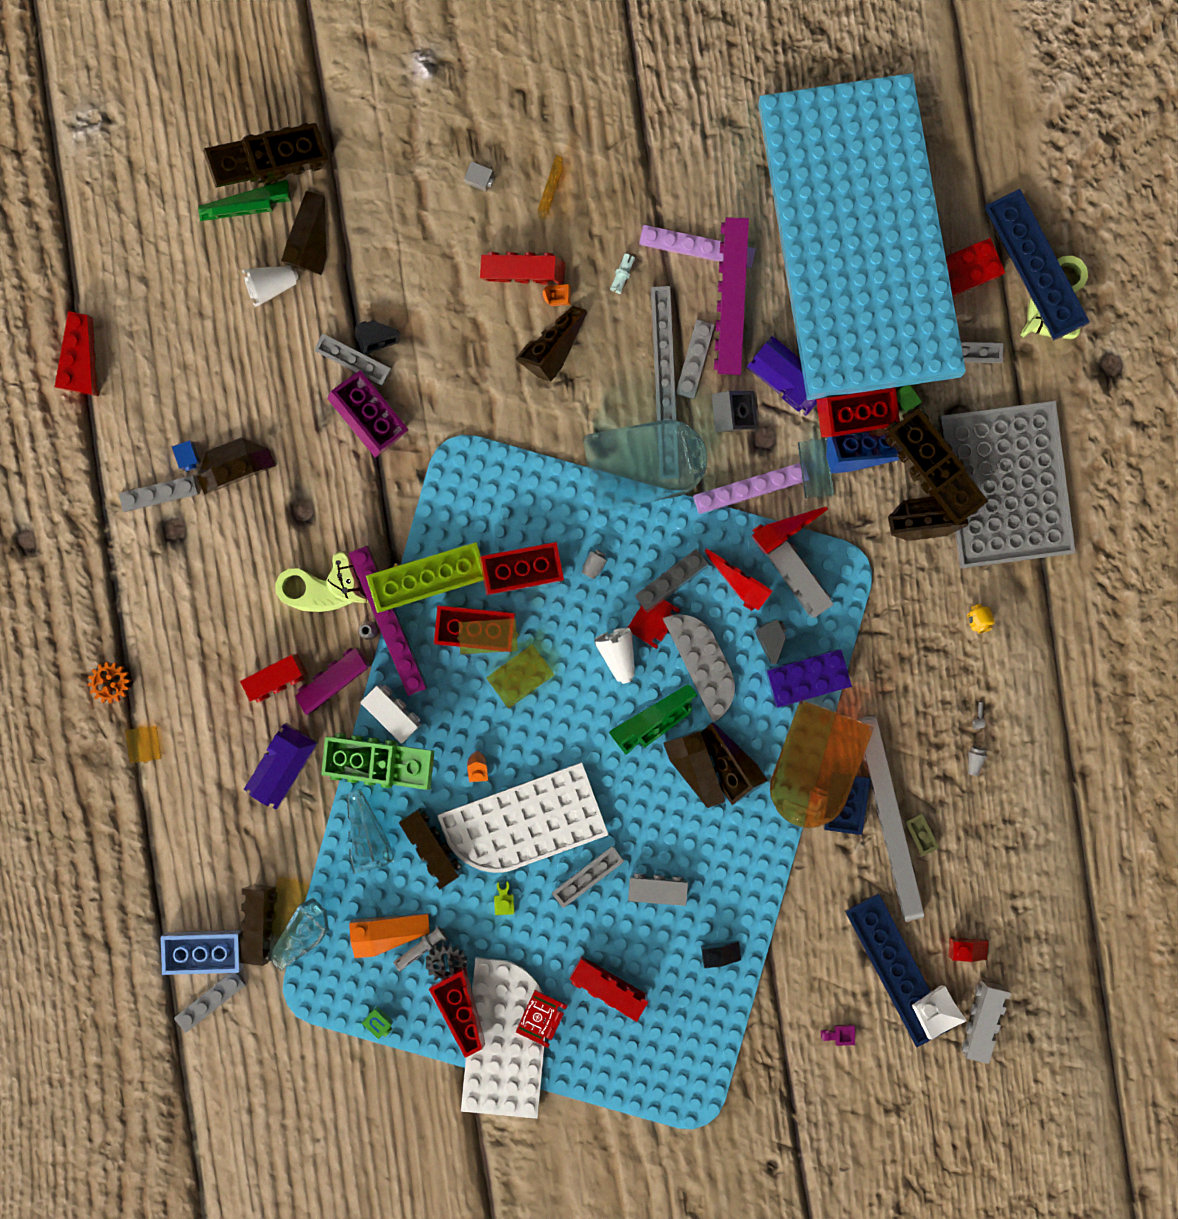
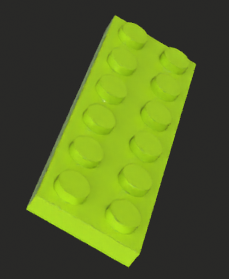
[366,542,483,613]

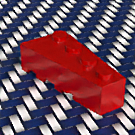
[480,252,566,285]
[54,311,98,396]
[569,956,648,1022]
[429,967,485,1058]

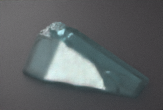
[347,789,394,874]
[270,898,329,971]

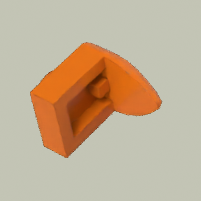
[542,284,571,306]
[467,750,488,782]

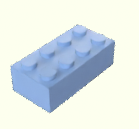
[161,930,243,975]

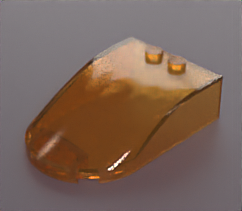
[770,700,874,828]

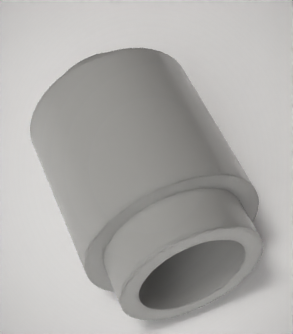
[582,550,608,579]

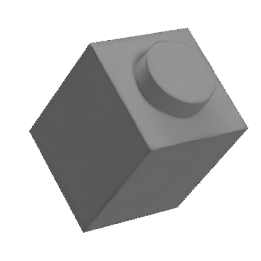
[464,161,495,192]

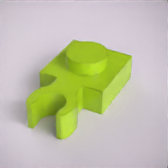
[494,881,515,915]

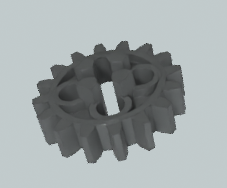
[426,942,467,980]

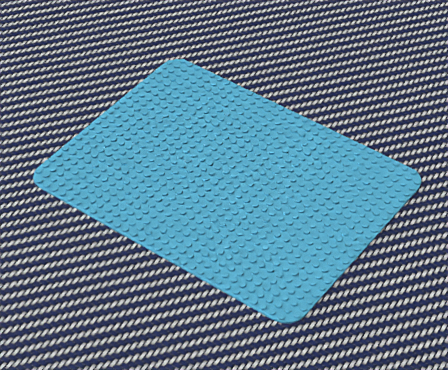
[283,435,872,1130]

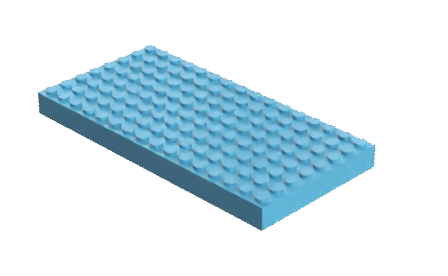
[758,73,966,400]

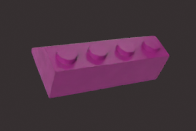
[327,370,409,458]
[295,648,372,715]

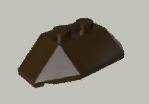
[197,437,276,495]
[888,496,969,541]

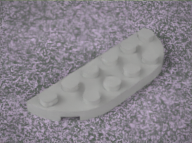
[662,614,735,722]

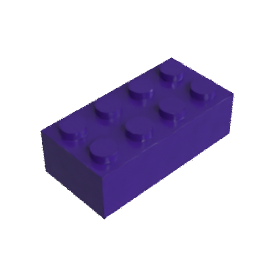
[765,649,852,708]

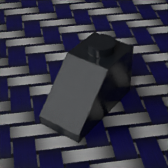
[355,320,400,355]
[701,941,741,969]

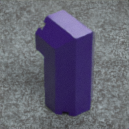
[746,336,817,416]
[243,723,319,810]

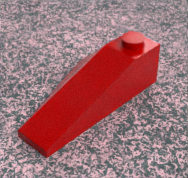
[751,506,828,555]
[704,548,773,611]

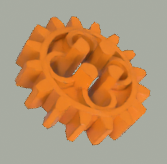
[87,662,131,704]

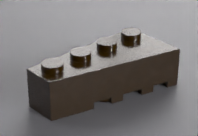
[398,808,462,890]

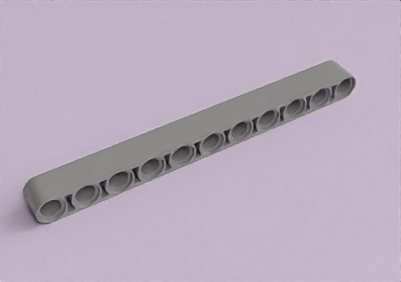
[856,715,924,922]

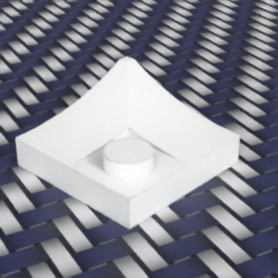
[912,985,966,1040]

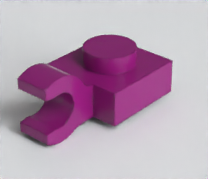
[820,1024,855,1046]

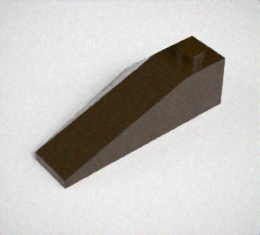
[281,191,327,275]
[515,306,587,382]
[701,722,768,805]
[663,729,725,808]

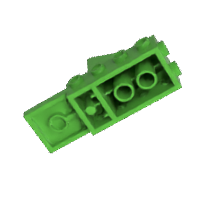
[321,733,435,790]

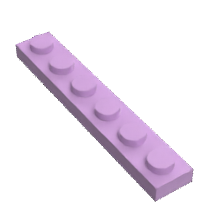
[639,225,756,268]
[693,462,809,514]

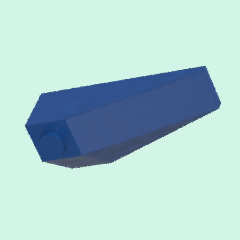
[826,431,900,474]

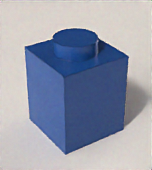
[172,440,201,472]

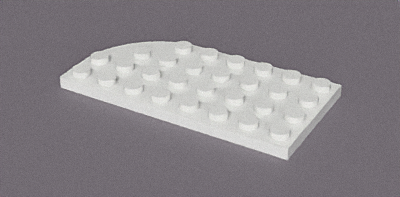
[437,762,608,873]
[461,957,545,1119]

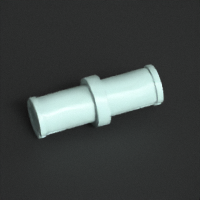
[610,253,635,294]

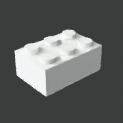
[360,684,421,744]

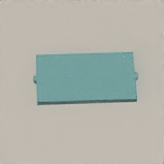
[798,439,834,499]

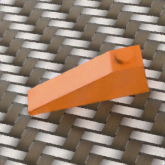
[349,914,430,958]

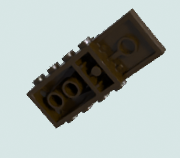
[203,123,328,188]
[884,408,988,526]

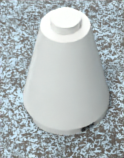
[243,266,299,307]
[594,628,635,683]

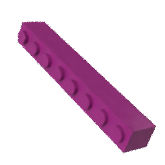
[714,217,749,375]
[348,546,428,696]

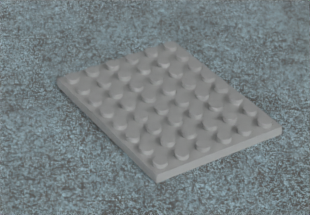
[940,401,1076,568]

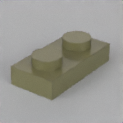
[904,813,939,856]

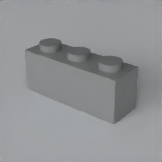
[628,873,688,906]

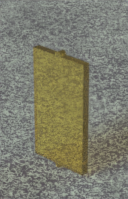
[457,619,519,654]
[272,876,309,940]

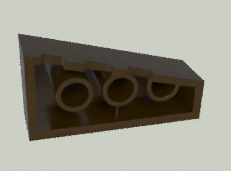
[240,884,278,966]

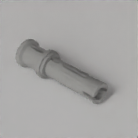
[393,926,448,971]

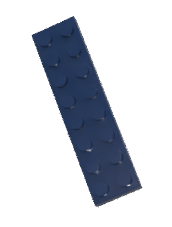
[985,189,1090,341]
[845,893,950,1048]

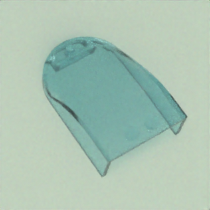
[582,420,707,514]

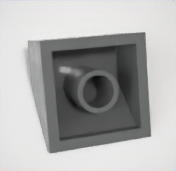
[712,391,758,432]
[753,619,787,665]

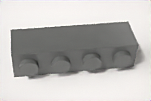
[635,549,709,613]

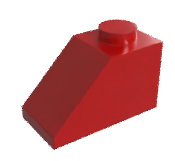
[948,937,988,962]

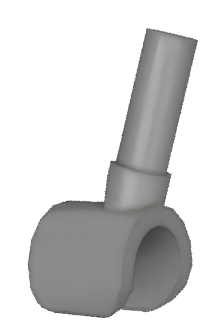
[972,702,985,730]

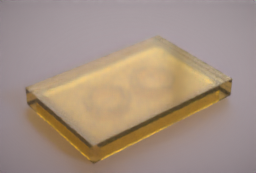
[537,155,564,220]
[486,644,555,709]

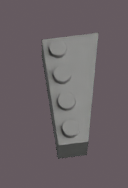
[767,541,834,618]
[961,980,1011,1064]

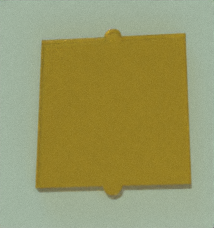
[125,726,162,763]

